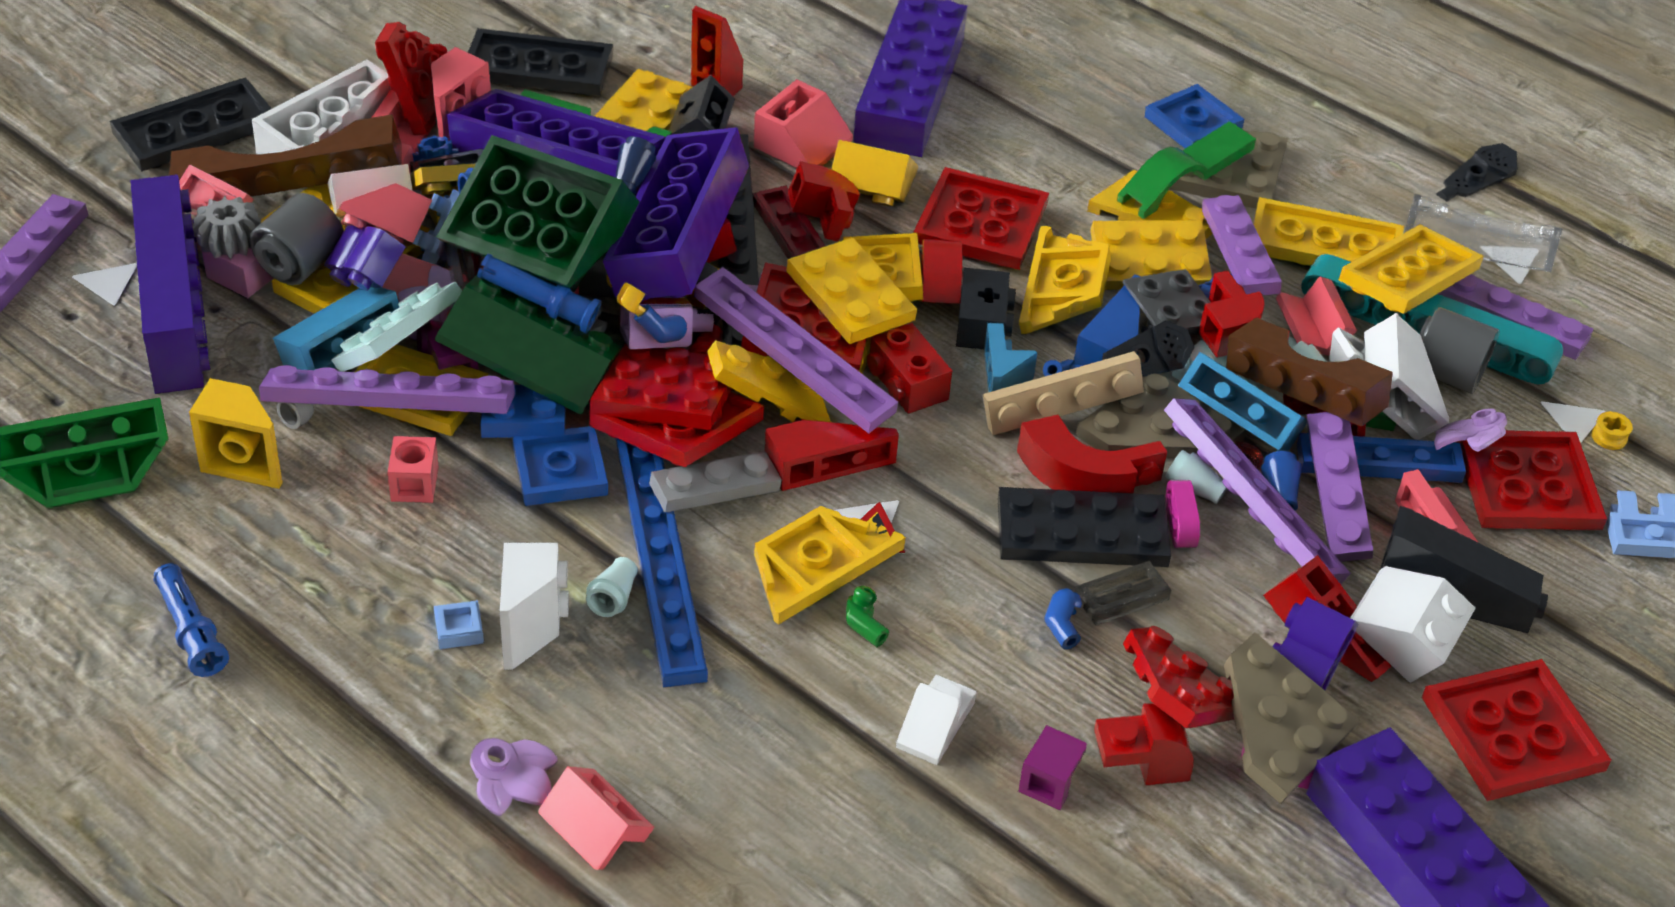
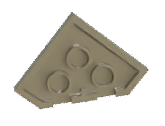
[1170,131,1288,209]
[1076,374,1246,458]
[1224,632,1360,804]

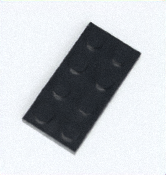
[468,28,613,96]
[110,77,272,172]
[997,487,1171,567]

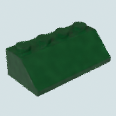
[435,275,622,415]

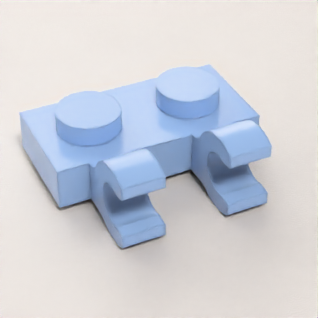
[413,189,459,267]
[1606,490,1675,558]

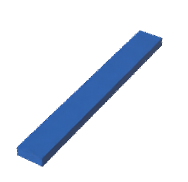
[615,438,708,687]

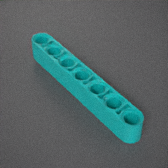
[1301,254,1564,385]

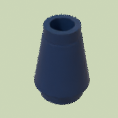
[615,136,657,195]

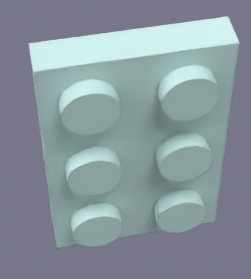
[331,281,462,372]

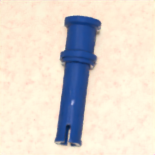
[477,253,602,334]
[153,563,230,677]

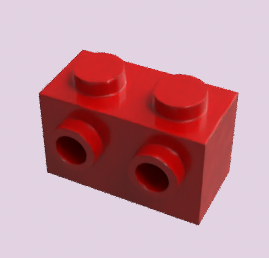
[867,323,952,414]

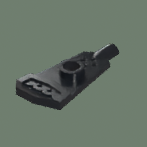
[1436,143,1518,201]
[1102,321,1195,377]

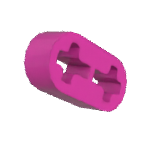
[1166,480,1200,548]

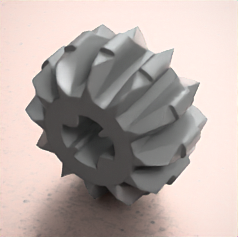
[193,196,262,259]

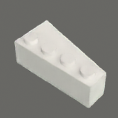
[252,59,391,154]

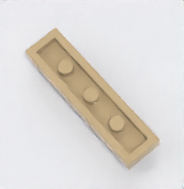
[983,351,1144,435]

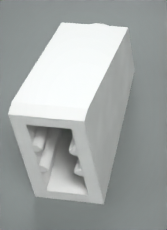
[1364,313,1449,440]

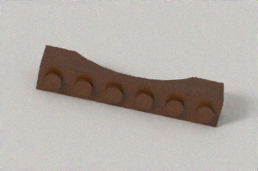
[169,115,402,197]

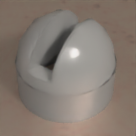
[277,402,314,429]

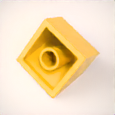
[832,140,918,207]
[189,378,283,489]

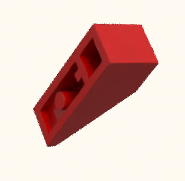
[691,6,744,97]
[765,420,899,491]
[1263,555,1392,682]

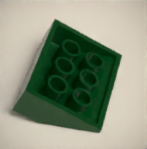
[436,135,639,289]

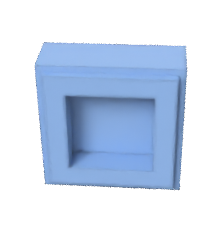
[434,600,484,650]

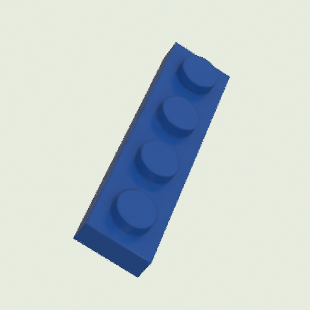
[1297,433,1466,483]

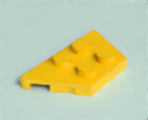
[1018,226,1111,334]
[754,506,906,625]

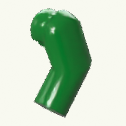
[846,585,889,647]

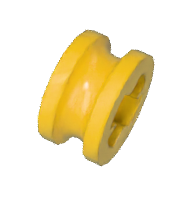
[1592,411,1633,450]

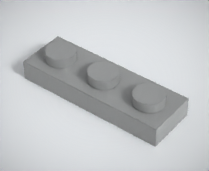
[649,451,782,513]

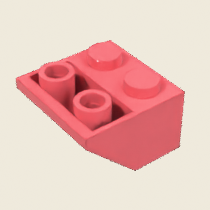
[431,47,491,141]
[754,79,853,168]
[336,183,432,248]

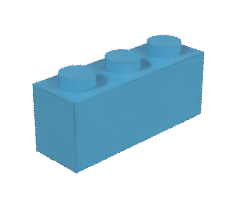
[273,287,400,370]
[1178,352,1307,451]

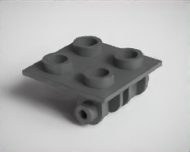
[1123,269,1211,335]

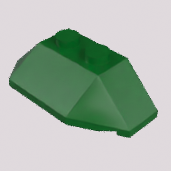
[0,397,169,509]

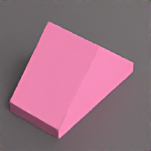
[202,248,273,298]

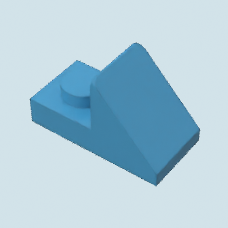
[984,323,1037,392]

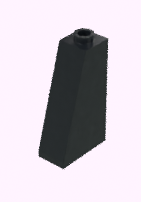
[1380,506,1548,634]

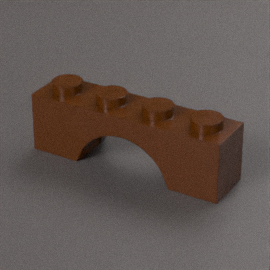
[1226,317,1393,426]

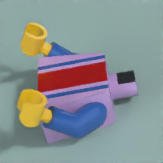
[607,274,714,349]

